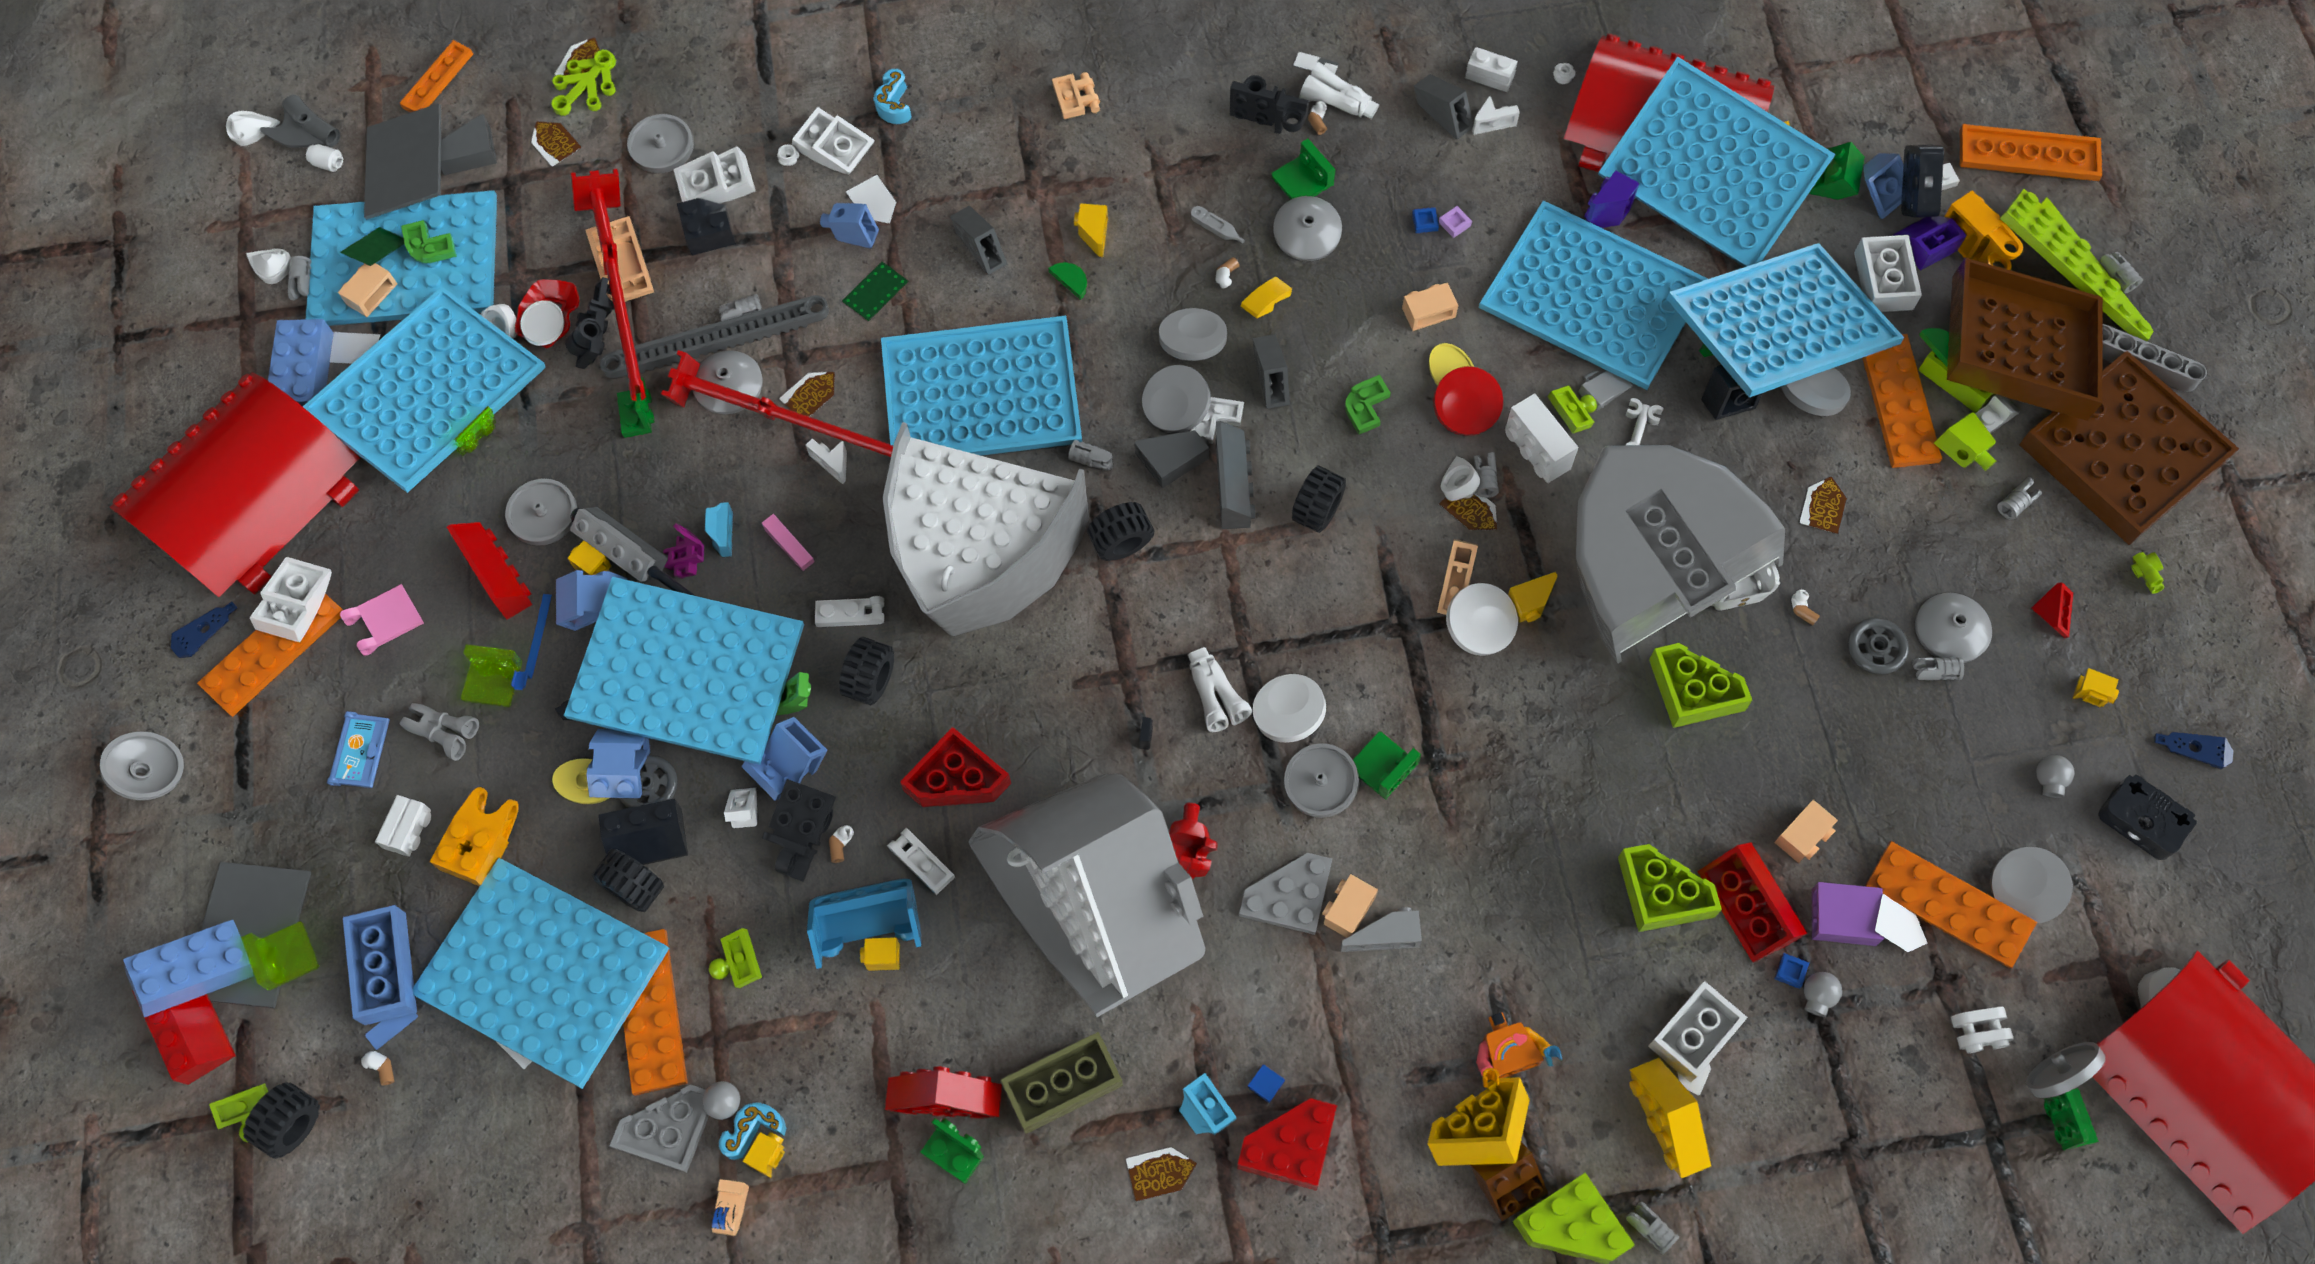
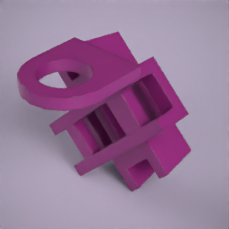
[663,523,704,579]

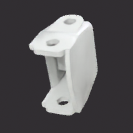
[1711,561,1780,611]

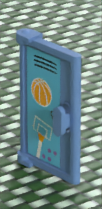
[327,711,390,788]

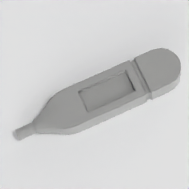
[1191,206,1245,243]

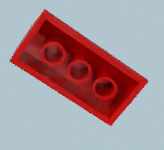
[447,522,533,620]
[1697,842,1808,963]
[132,990,236,1085]

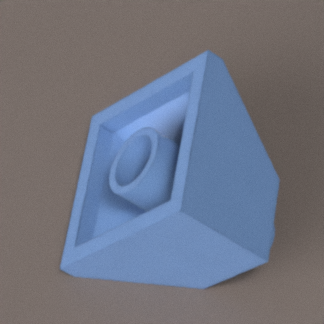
[1864,153,1903,219]

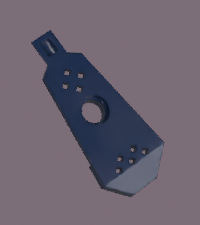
[171,602,238,658]
[2154,732,2233,769]

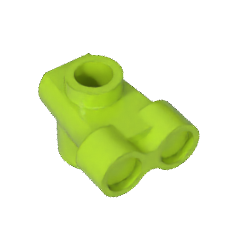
[2131,552,2164,594]

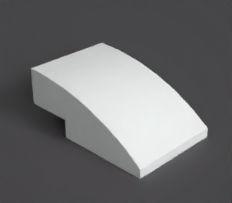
[792,107,875,175]
[674,147,755,203]
[250,557,332,643]

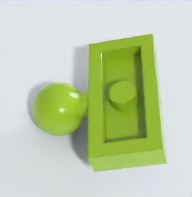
[1547,386,1597,434]
[709,928,762,988]
[209,1083,268,1142]

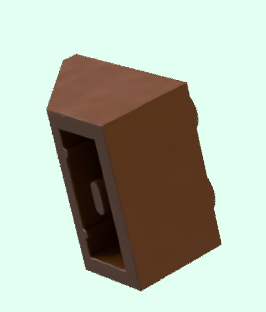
[1470,1142,1548,1221]

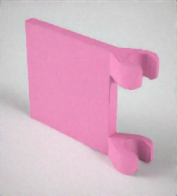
[340,584,424,656]

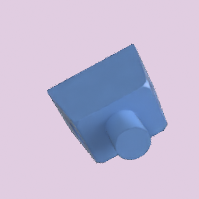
[820,203,879,248]

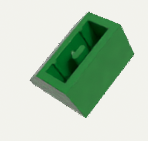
[1809,142,1865,200]

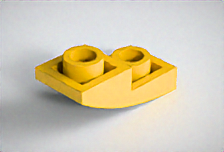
[1241,277,1292,318]

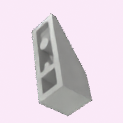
[1341,907,1422,952]

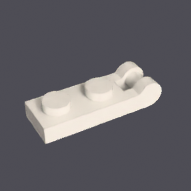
[815,596,884,627]
[887,828,955,895]

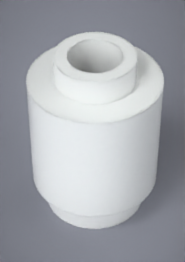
[306,144,343,172]

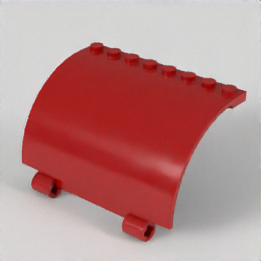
[1564,33,1774,172]
[110,372,360,597]
[2092,950,2315,1234]

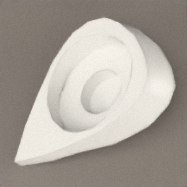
[226,111,280,146]
[246,249,291,284]
[480,304,517,339]
[1440,456,1480,501]

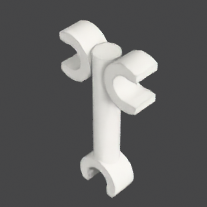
[1625,398,1663,445]

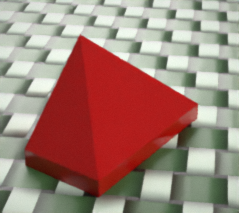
[2031,582,2073,638]

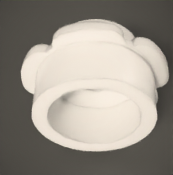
[1553,63,1576,84]
[777,144,799,166]

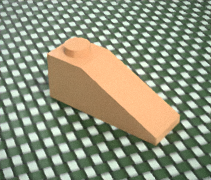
[1437,539,1478,615]

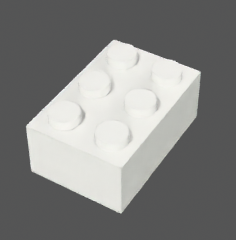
[1854,235,1922,312]
[1505,393,1579,484]
[1648,981,1748,1083]

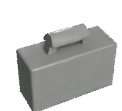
[1578,371,1633,411]

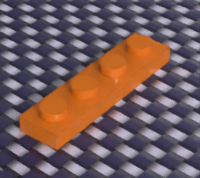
[400,40,473,113]

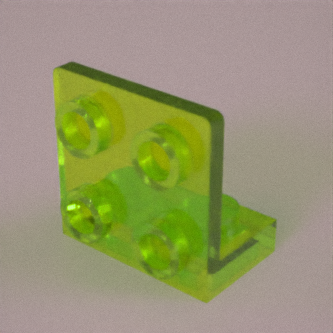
[454,406,496,456]
[461,644,523,707]
[241,922,319,991]

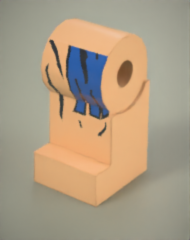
[712,1179,749,1236]

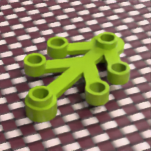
[551,50,616,116]

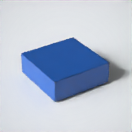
[1412,207,1439,233]
[1774,953,1809,989]
[1248,1064,1285,1103]

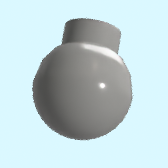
[2036,755,2075,798]
[1804,972,1842,1017]
[702,1081,740,1120]

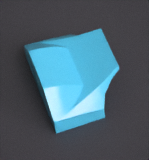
[705,502,733,557]
[1179,1073,1237,1135]

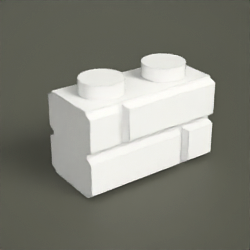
[1465,47,1518,92]
[375,795,431,857]

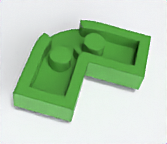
[401,220,457,263]
[1345,375,1391,435]

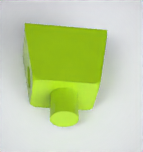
[1934,412,1997,471]

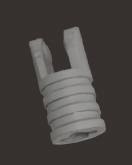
[2100,252,2143,293]
[288,256,311,300]
[719,294,763,321]
[1068,439,1113,471]
[1474,452,1499,498]
[1997,477,2042,520]
[1912,657,1964,680]
[1626,1202,1679,1255]

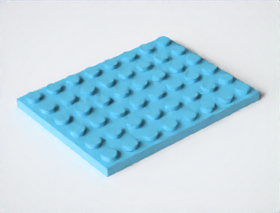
[1598,57,1835,267]
[306,191,497,326]
[1479,200,1708,390]
[1667,243,1904,397]
[303,286,546,493]
[881,316,1082,456]
[564,577,804,765]
[413,858,669,1089]

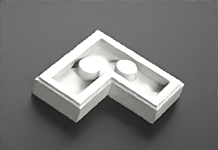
[1190,397,1244,444]

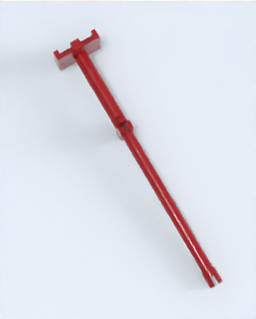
[571,169,646,401]
[661,350,894,457]

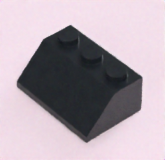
[598,799,688,865]

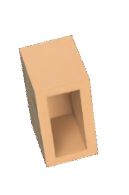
[338,263,397,317]
[1402,283,1458,331]
[1774,800,1838,863]
[1322,874,1378,938]

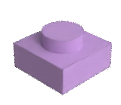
[1439,206,1472,238]

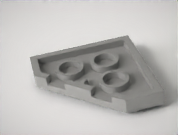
[1239,853,1332,935]
[610,1085,709,1173]

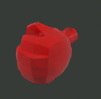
[1168,803,1218,879]

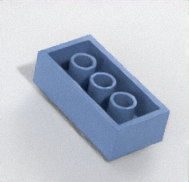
[268,319,334,406]
[343,905,417,1025]
[123,920,254,1017]

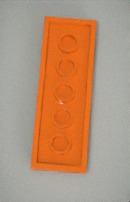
[1960,124,2102,181]
[1862,334,1942,468]
[197,594,343,717]
[1864,841,2037,968]
[623,929,688,1096]

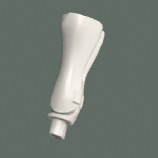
[1299,62,1379,119]
[1188,647,1252,732]

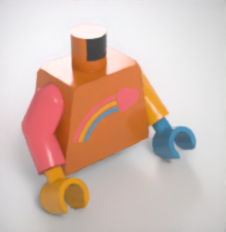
[1476,1012,1562,1087]

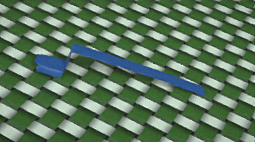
[511,594,552,690]

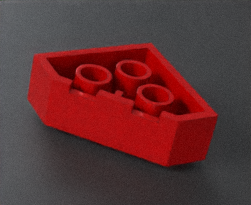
[900,727,1011,807]
[885,1066,1002,1119]
[1237,1098,1337,1191]

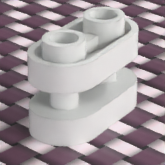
[1951,1007,2014,1053]

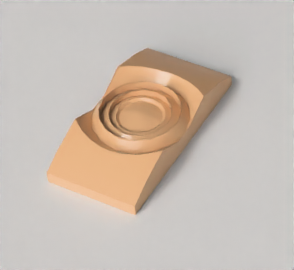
[586,216,654,301]

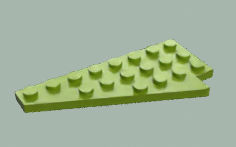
[2000,189,2153,341]

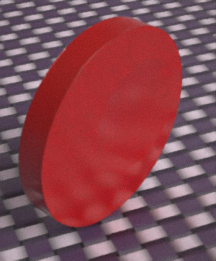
[1433,366,1503,436]

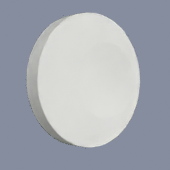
[1446,583,1518,656]
[1253,674,1326,742]

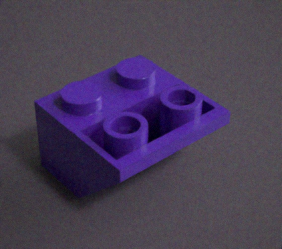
[1584,170,1640,228]
[1893,216,1967,271]

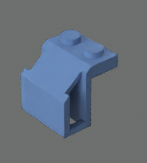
[556,570,627,631]
[742,717,827,801]
[587,729,650,798]

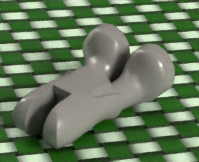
[400,703,479,761]

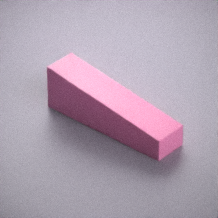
[762,514,814,571]

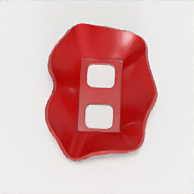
[515,279,580,348]

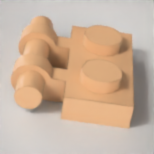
[1052,72,1100,119]

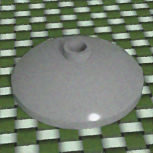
[1273,196,1342,261]
[693,351,763,414]
[1915,593,1992,663]
[100,732,184,800]

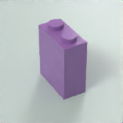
[1812,882,1885,946]

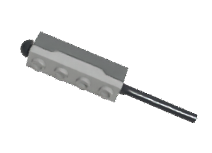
[570,507,696,596]

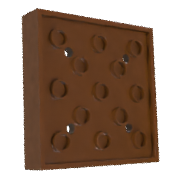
[1947,257,2103,421]
[2019,351,2239,545]

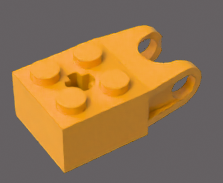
[1944,190,2023,270]
[430,787,518,886]

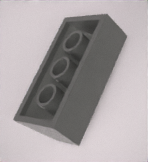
[1215,421,1255,529]

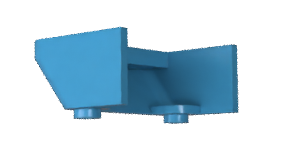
[807,879,921,969]

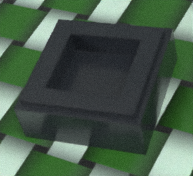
[1139,717,1153,750]

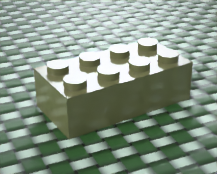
[1001,1032,1123,1134]

